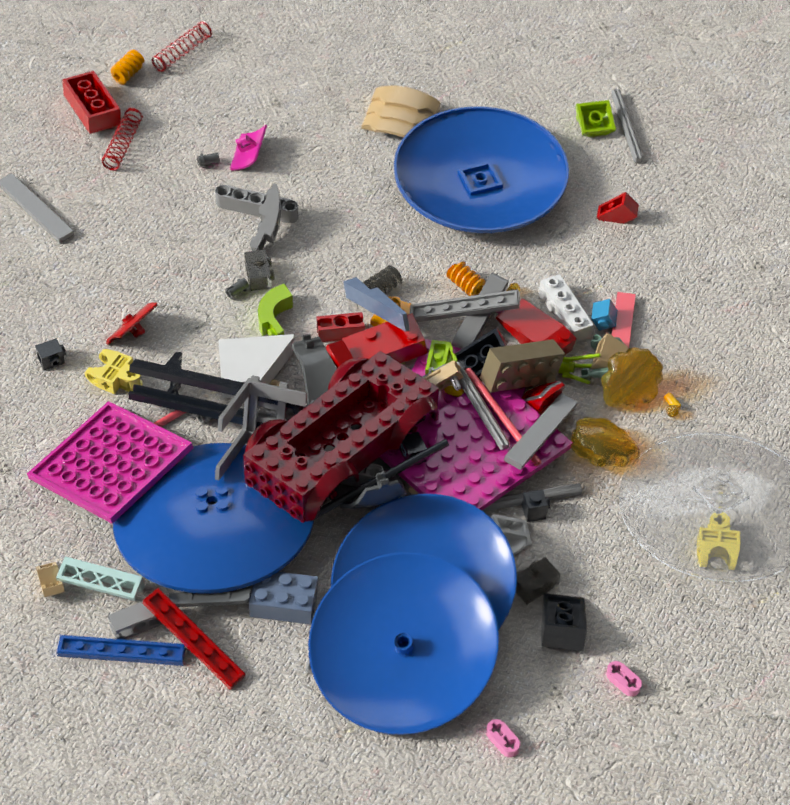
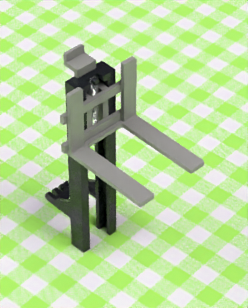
[128,352,314,480]

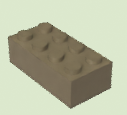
[480,339,565,393]

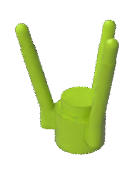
[558,353,601,384]

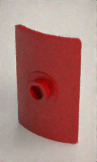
[106,302,158,345]

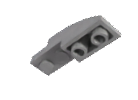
[250,184,281,256]

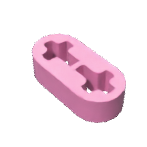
[606,661,642,697]
[486,719,520,757]

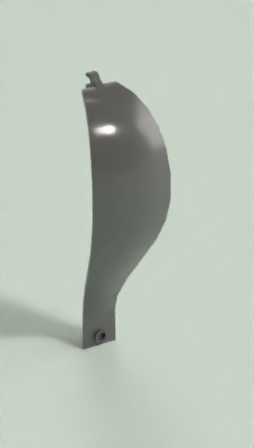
[291,334,407,509]

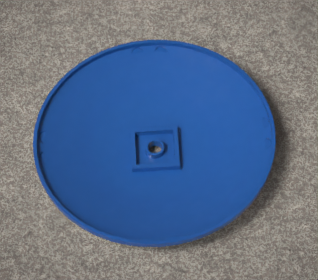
[394,106,569,233]
[113,443,314,593]

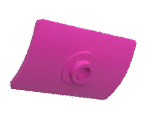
[230,125,267,170]

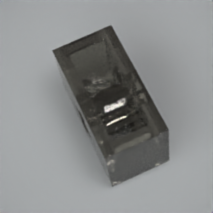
[244,249,275,291]
[516,557,561,604]

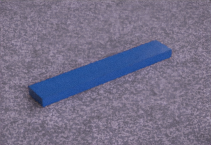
[56,635,186,666]

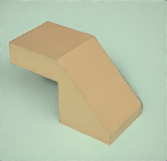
[36,561,65,597]

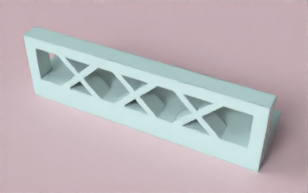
[56,556,145,601]

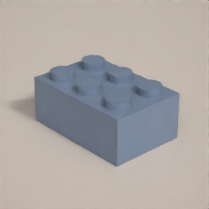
[249,572,318,625]

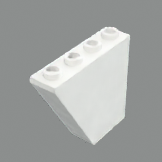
[219,334,294,398]

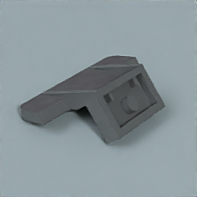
[169,589,251,607]

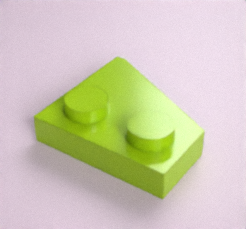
[425,340,457,374]

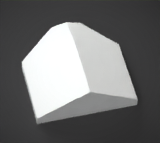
[491,514,532,554]

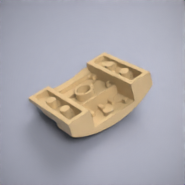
[361,86,441,138]

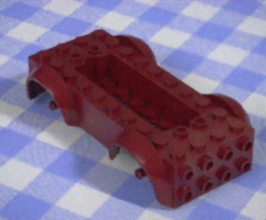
[243,351,439,523]

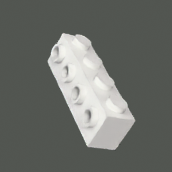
[538,274,594,343]

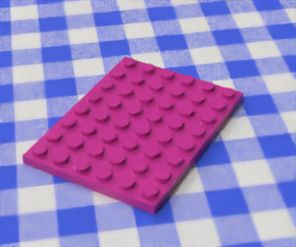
[380,382,573,511]

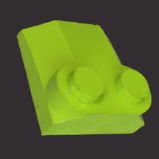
[575,100,616,137]

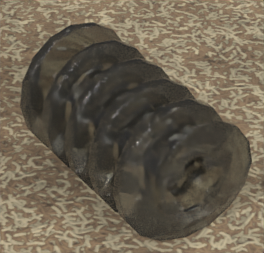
[363,265,402,295]

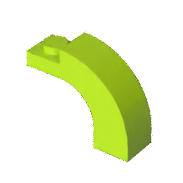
[258,284,293,336]

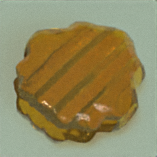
[601,347,663,410]
[570,417,640,467]

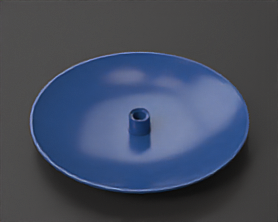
[331,494,517,648]
[308,552,499,735]

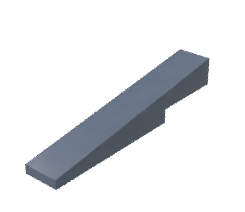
[343,277,410,332]

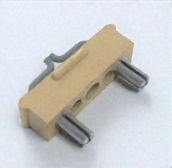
[423,361,463,391]

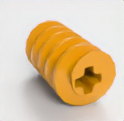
[111,49,145,85]
[446,261,486,296]

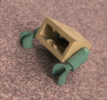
[580,333,638,381]

